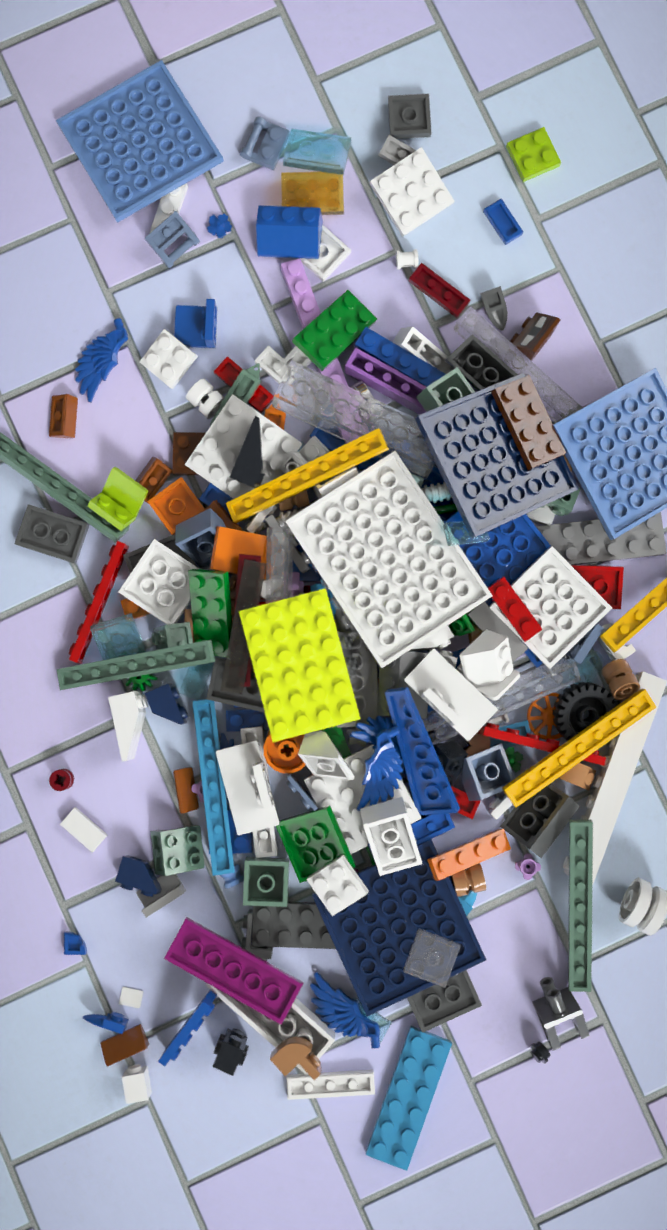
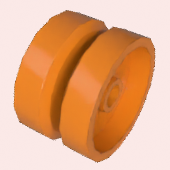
[264,730,306,773]

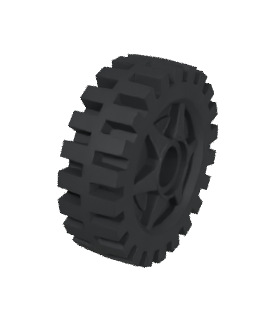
[553,682,618,741]

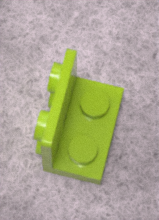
[87,467,148,531]

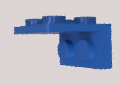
[174,299,218,348]

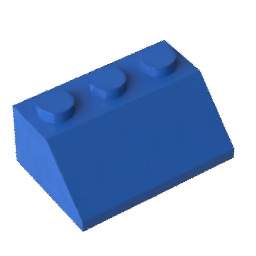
[256,205,323,259]

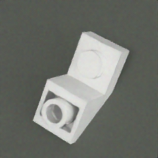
[280,436,330,474]

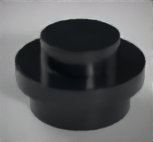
[530,1042,551,1064]

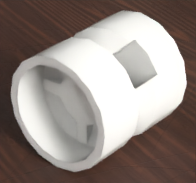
[186,379,225,419]

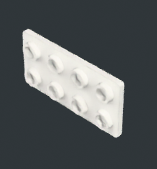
[404,649,497,741]
[216,740,280,835]

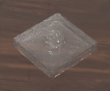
[403,929,461,988]

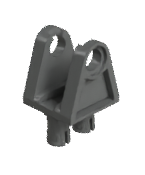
[532,977,590,1051]

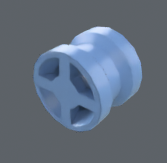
[220,864,244,889]

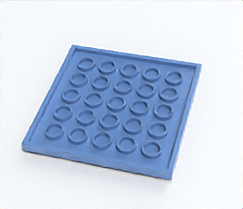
[56,60,224,223]
[553,368,667,540]

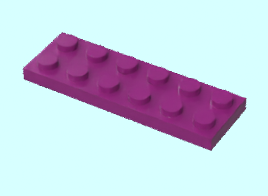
[164,917,303,1025]

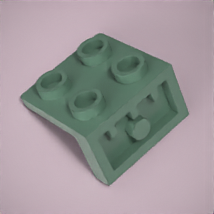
[152,622,193,650]
[150,825,205,876]

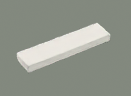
[286,1069,375,1100]

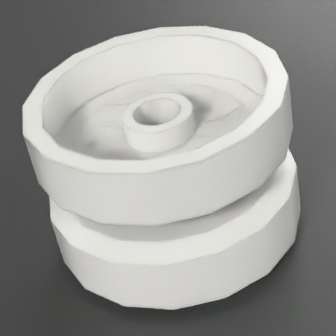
[619,877,667,936]

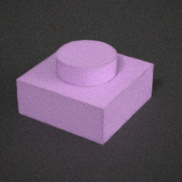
[290,572,304,598]

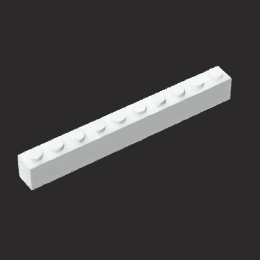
[563,672,667,885]

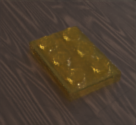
[281,171,344,215]

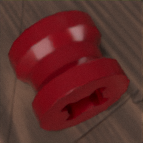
[49,769,75,791]

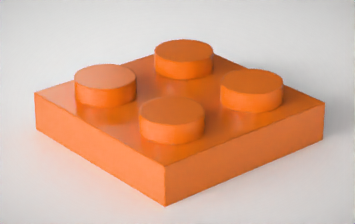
[147,477,205,535]

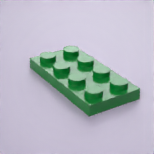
[292,290,377,371]
[188,569,233,658]

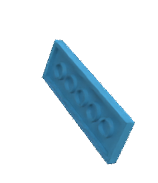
[366,1025,452,1171]

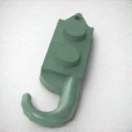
[210,363,261,426]

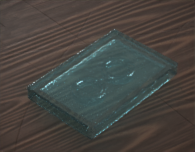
[283,129,351,175]

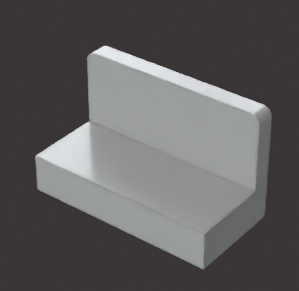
[136,874,186,918]

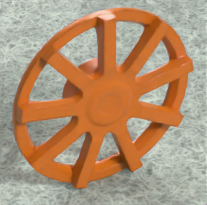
[527,692,563,740]

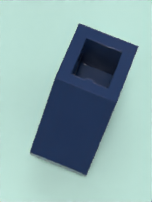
[144,683,188,725]
[115,855,162,897]

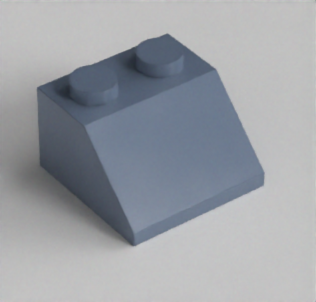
[175,508,226,567]
[462,743,515,801]

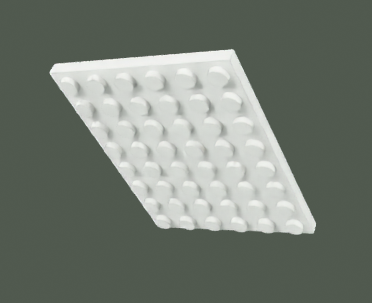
[285,451,492,669]

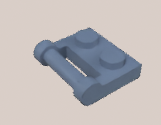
[240,116,290,170]
[144,211,200,269]

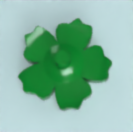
[505,747,524,772]

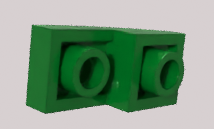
[448,614,475,636]

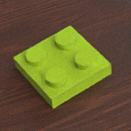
[506,127,561,182]

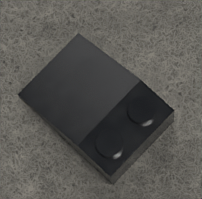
[230,416,265,488]

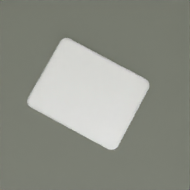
[119,987,143,1008]

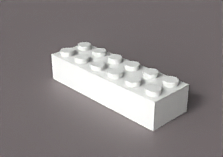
[206,983,335,1075]

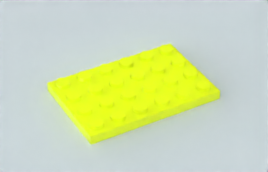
[239,588,360,742]

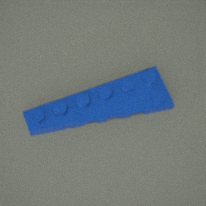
[385,687,460,815]

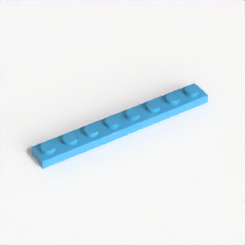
[192,699,235,876]

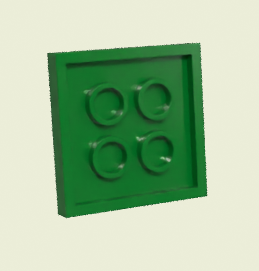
[276,806,356,883]

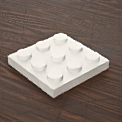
[369,147,455,237]
[118,539,199,625]

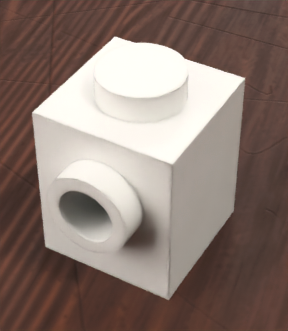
[122,1064,152,1104]

